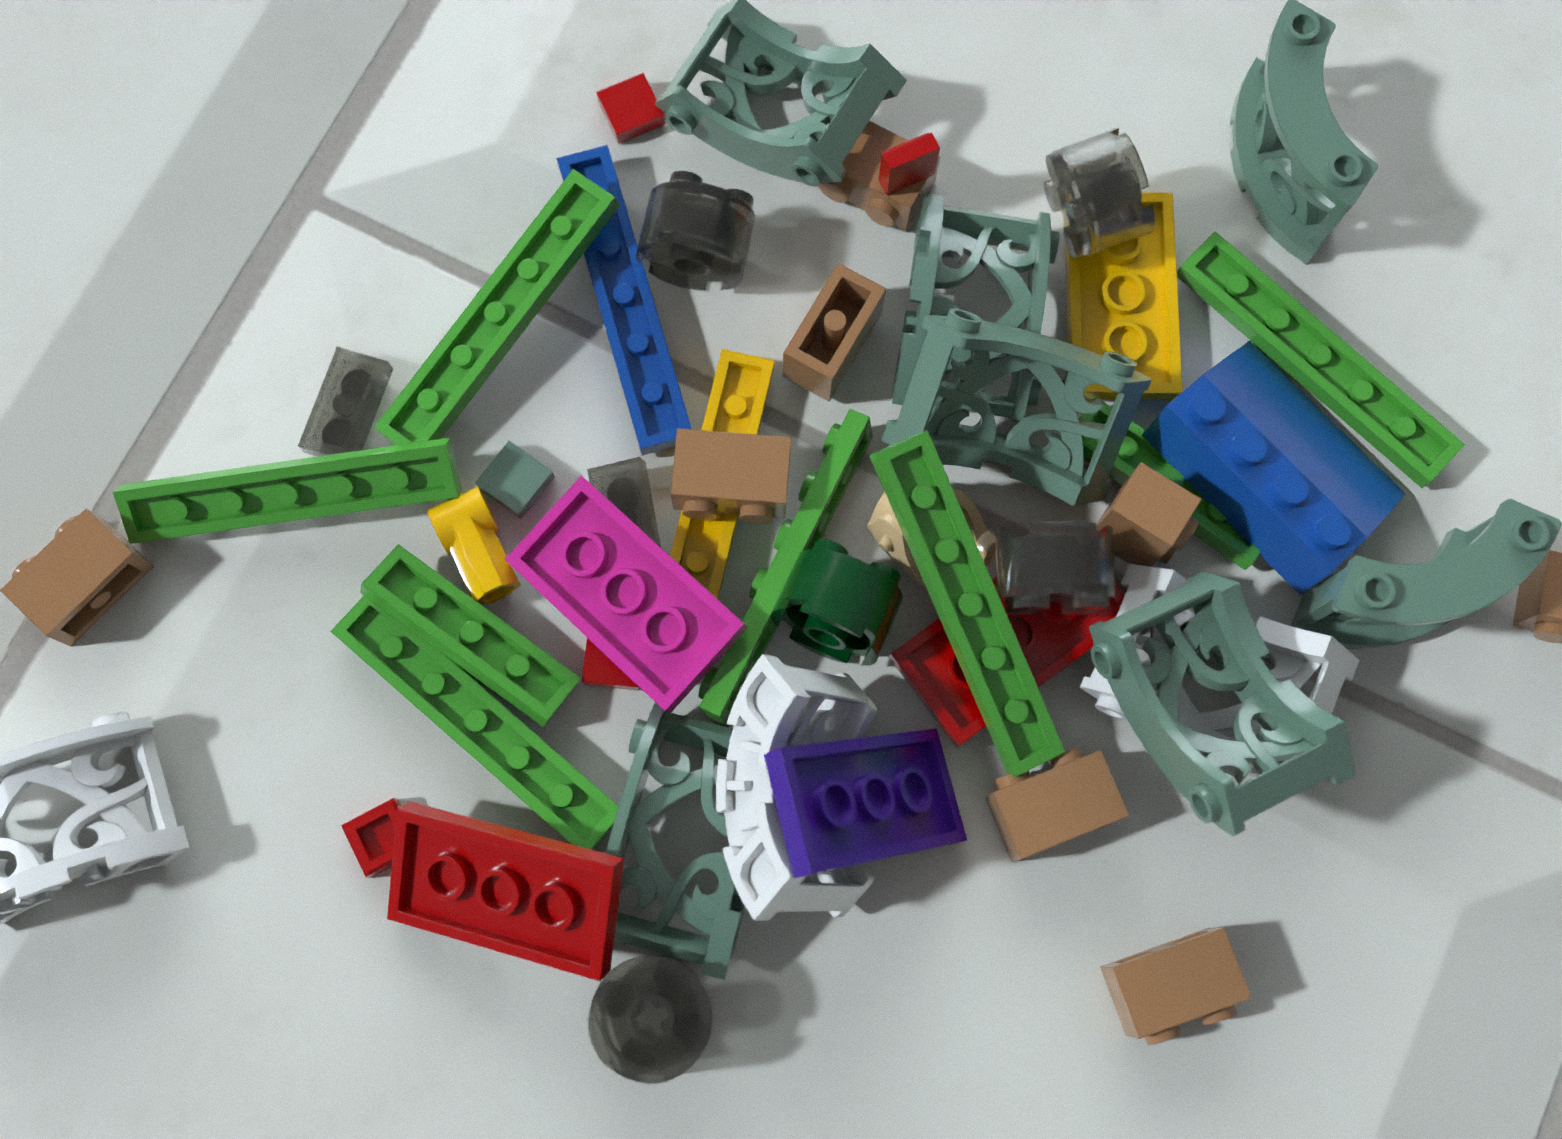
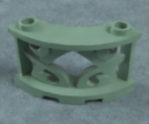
[655,0,907,187]
[1230,0,1378,265]
[892,192,1060,422]
[881,308,1152,506]
[1291,499,1562,649]
[1089,571,1356,836]
[606,702,745,980]

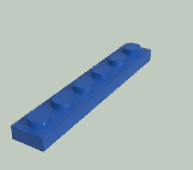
[557,145,692,456]

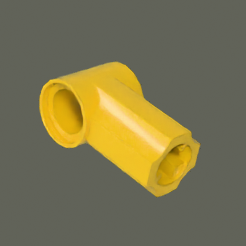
[427,486,521,605]

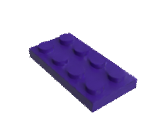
[763,728,967,879]

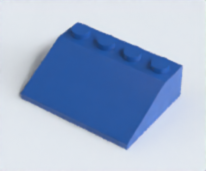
[1142,340,1406,595]

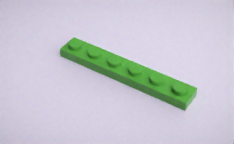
[374,169,620,445]
[1177,231,1465,488]
[698,409,873,727]
[869,430,1065,777]
[113,438,462,544]
[330,596,618,850]

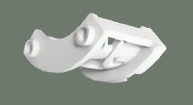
[1080,564,1360,778]
[716,654,877,920]
[0,712,189,924]

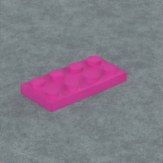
[505,475,748,714]

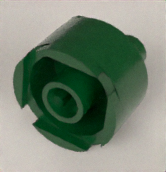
[771,539,903,666]

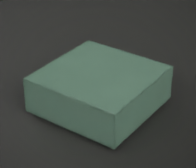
[475,441,555,519]

